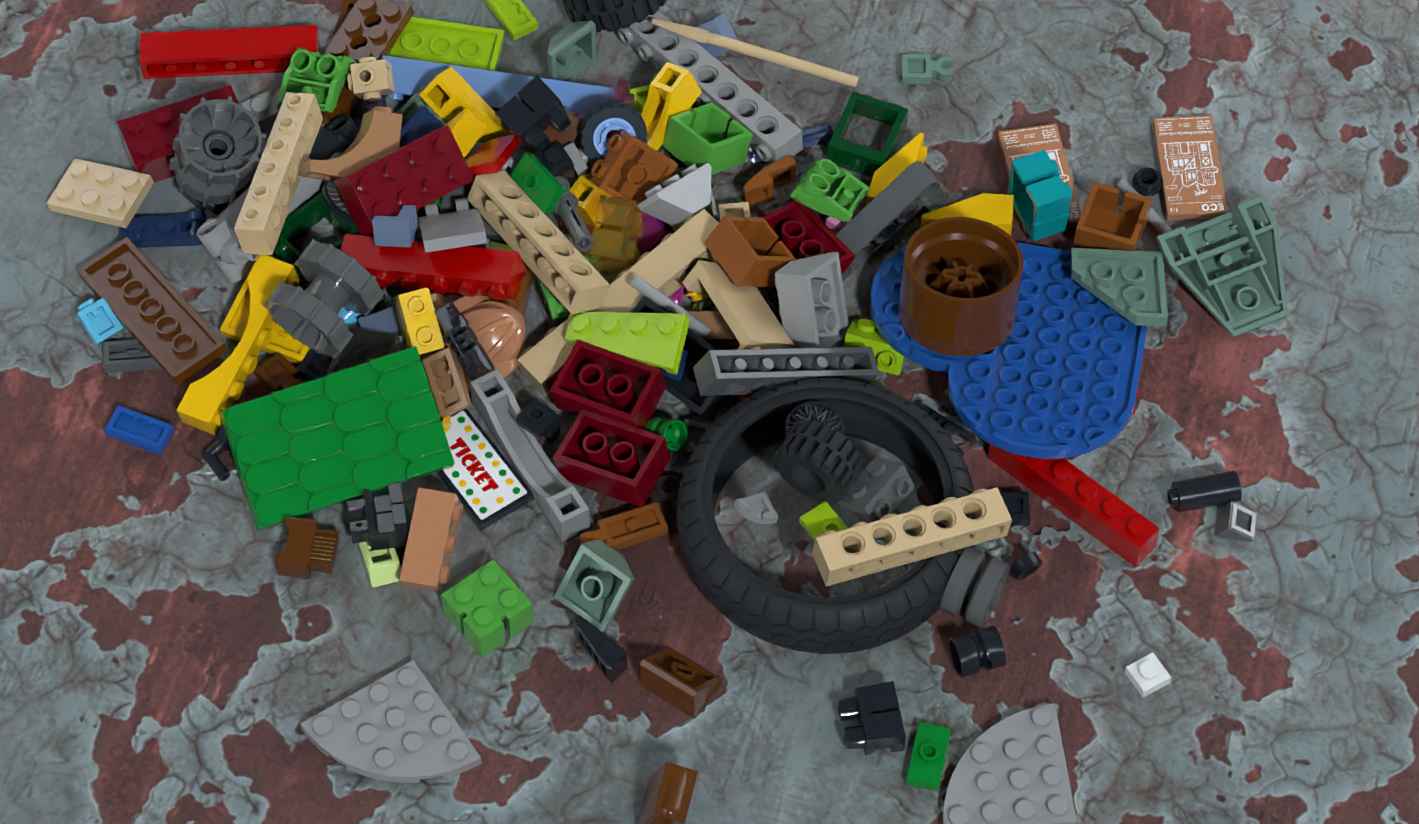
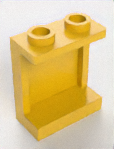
[392,288,444,355]

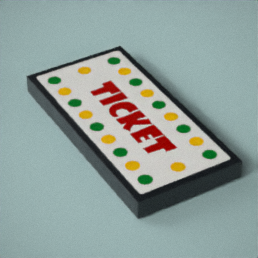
[436,408,534,530]

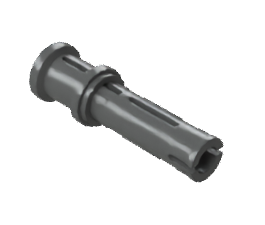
[553,176,594,251]

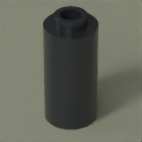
[1167,470,1242,513]

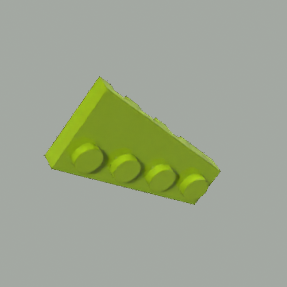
[565,312,690,375]

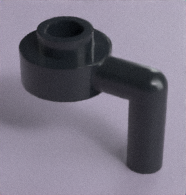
[203,424,231,481]

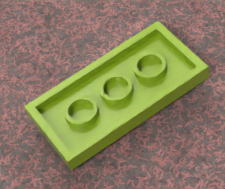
[388,17,505,71]

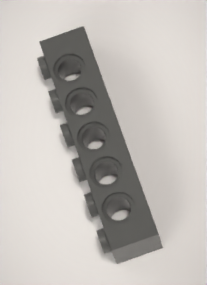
[693,347,880,396]

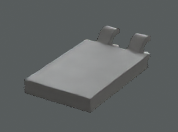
[418,198,487,253]

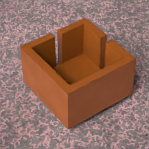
[1073,182,1152,251]
[704,216,796,287]

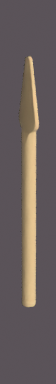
[651,18,859,88]

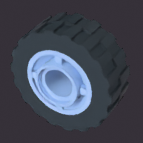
[580,99,648,163]

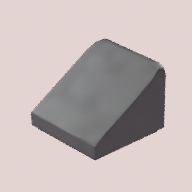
[1215,501,1257,542]

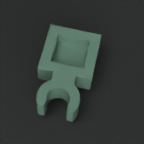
[901,54,953,85]

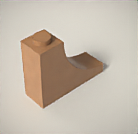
[299,106,402,182]

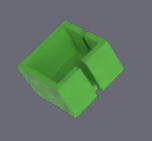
[662,102,753,175]
[441,559,534,657]

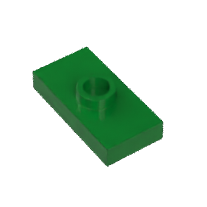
[510,152,566,214]
[906,722,951,792]

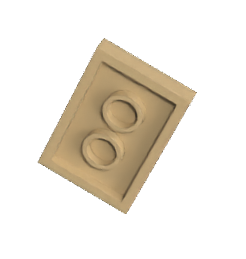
[46,158,154,228]

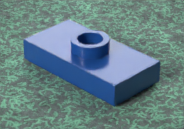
[104,405,175,456]

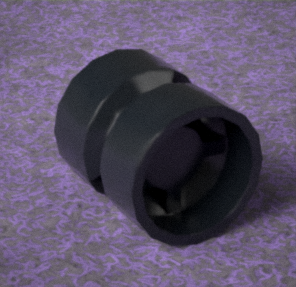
[949,626,1006,678]

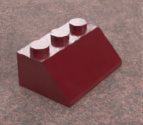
[762,201,855,275]

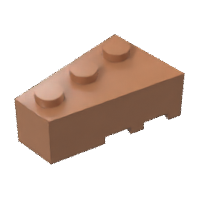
[399,487,463,593]

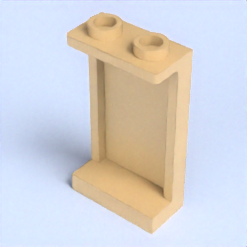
[682,260,794,350]

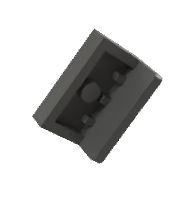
[838,457,914,523]

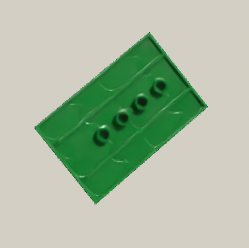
[220,346,455,531]

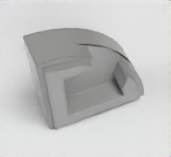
[734,491,779,524]

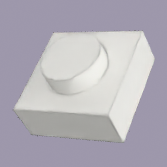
[1125,653,1171,698]

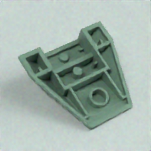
[1156,195,1288,338]

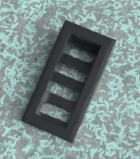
[574,615,628,683]

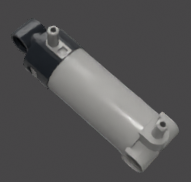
[196,115,359,283]

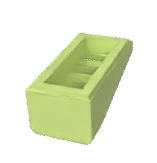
[358,541,401,587]

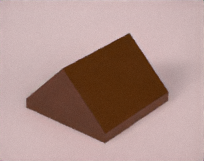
[640,647,723,719]

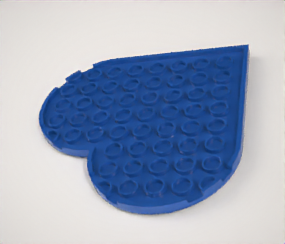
[870,242,1147,460]

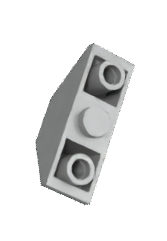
[637,163,712,226]

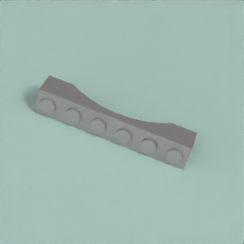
[470,369,590,542]

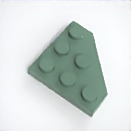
[1070,248,1168,327]

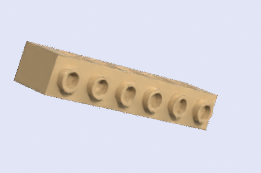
[234,92,323,255]
[467,171,610,314]
[812,487,1012,586]

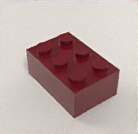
[550,339,667,430]
[553,409,671,507]

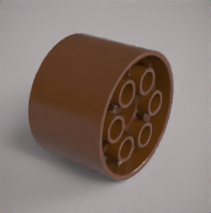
[898,217,1024,356]

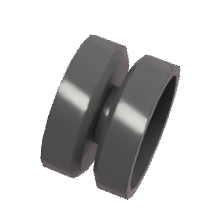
[940,546,1011,628]

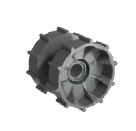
[169,96,266,207]
[263,239,385,359]

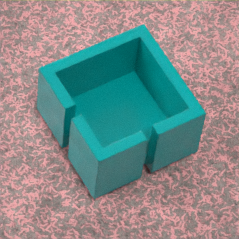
[1007,150,1073,242]

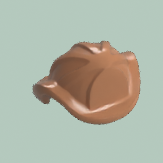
[422,295,526,392]

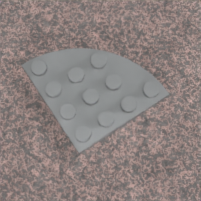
[300,660,482,783]
[943,703,1077,824]

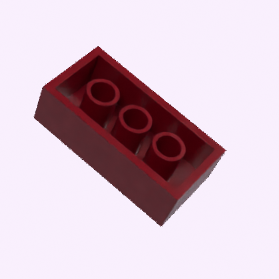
[117,85,239,183]
[334,125,475,235]

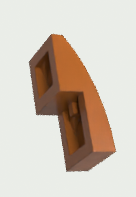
[743,155,796,208]

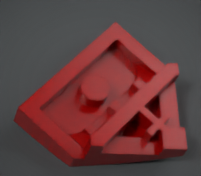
[465,135,519,184]

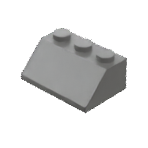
[775,252,849,348]

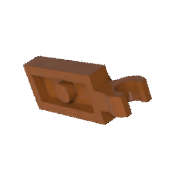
[580,502,668,551]

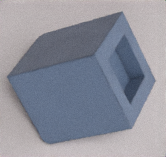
[695,12,738,57]
[372,205,419,247]
[357,305,404,351]

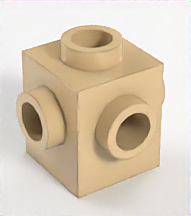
[347,57,395,102]

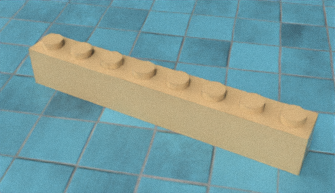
[517,209,719,398]

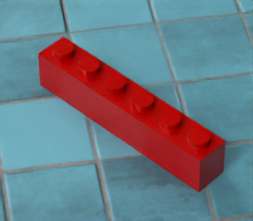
[140,25,320,79]
[340,234,526,300]
[988,444,1159,568]

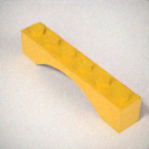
[570,62,702,229]
[176,254,299,436]

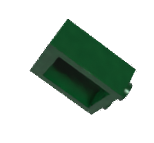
[827,92,908,177]
[274,192,368,278]

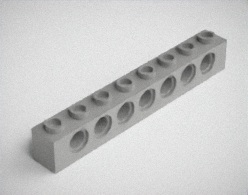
[618,11,803,164]

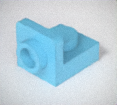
[74,298,123,346]

